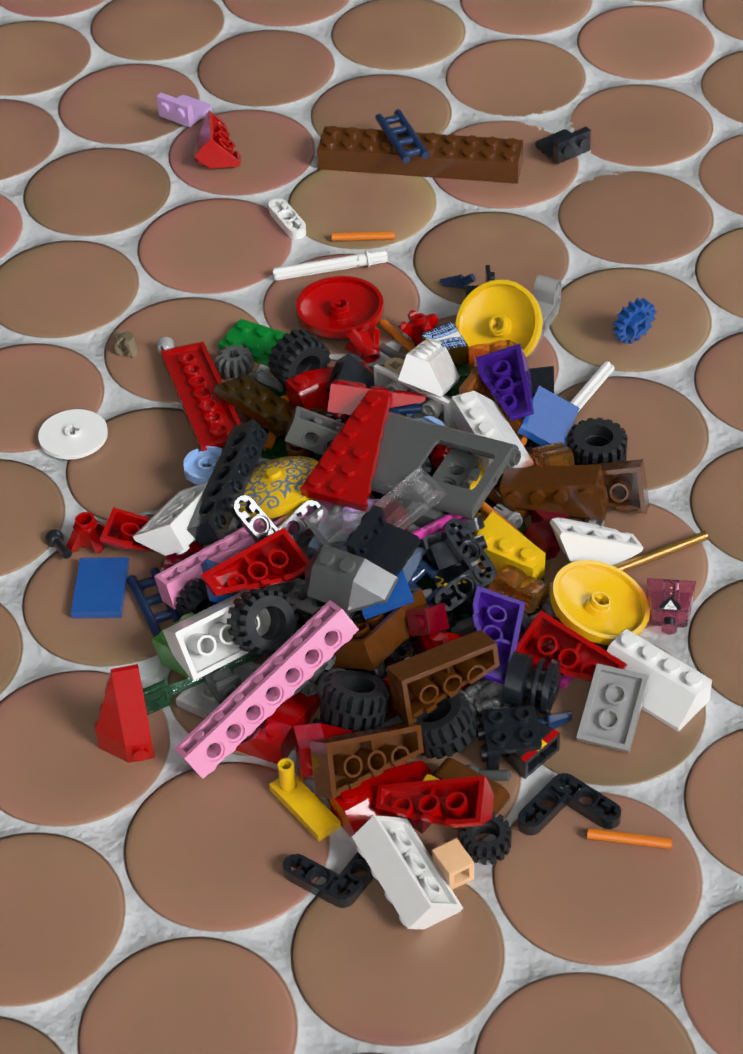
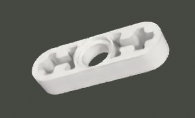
[268,198,306,239]

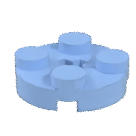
[183,446,223,485]

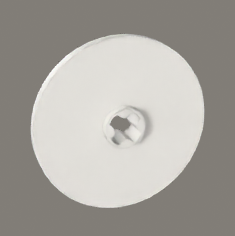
[38,409,108,459]

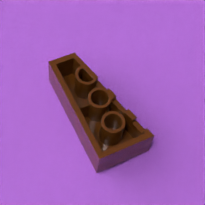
[500,464,609,521]
[387,629,500,724]
[310,723,424,799]

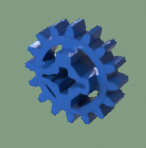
[612,298,657,344]

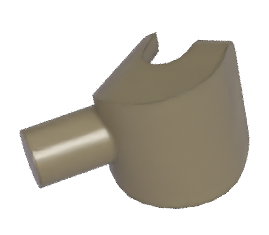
[114,331,138,358]

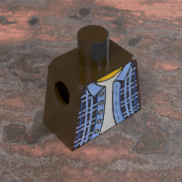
[412,321,469,366]

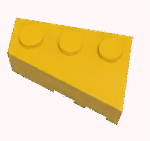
[473,511,546,590]

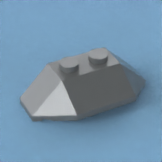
[304,544,399,613]

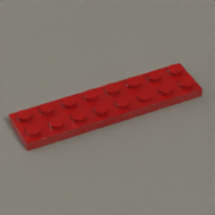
[161,341,241,451]

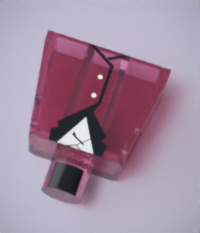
[646,578,696,635]

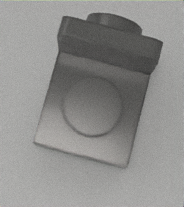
[204,667,241,704]

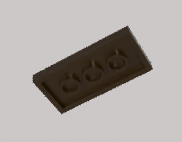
[213,375,296,437]

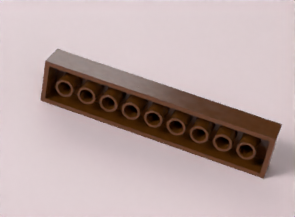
[317,126,523,184]

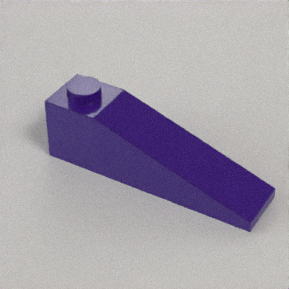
[476,344,534,421]
[471,586,525,684]

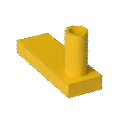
[269,758,341,842]

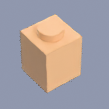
[432,838,474,890]

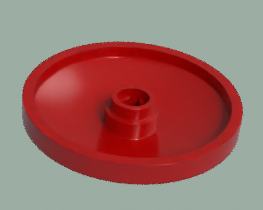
[296,276,384,338]

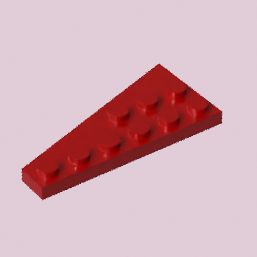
[300,390,391,512]

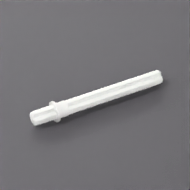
[273,250,388,281]
[570,361,614,412]

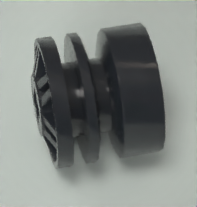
[503,651,561,715]

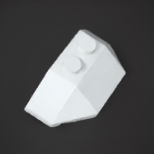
[550,517,644,566]

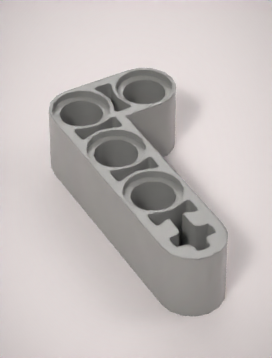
[529,275,561,356]

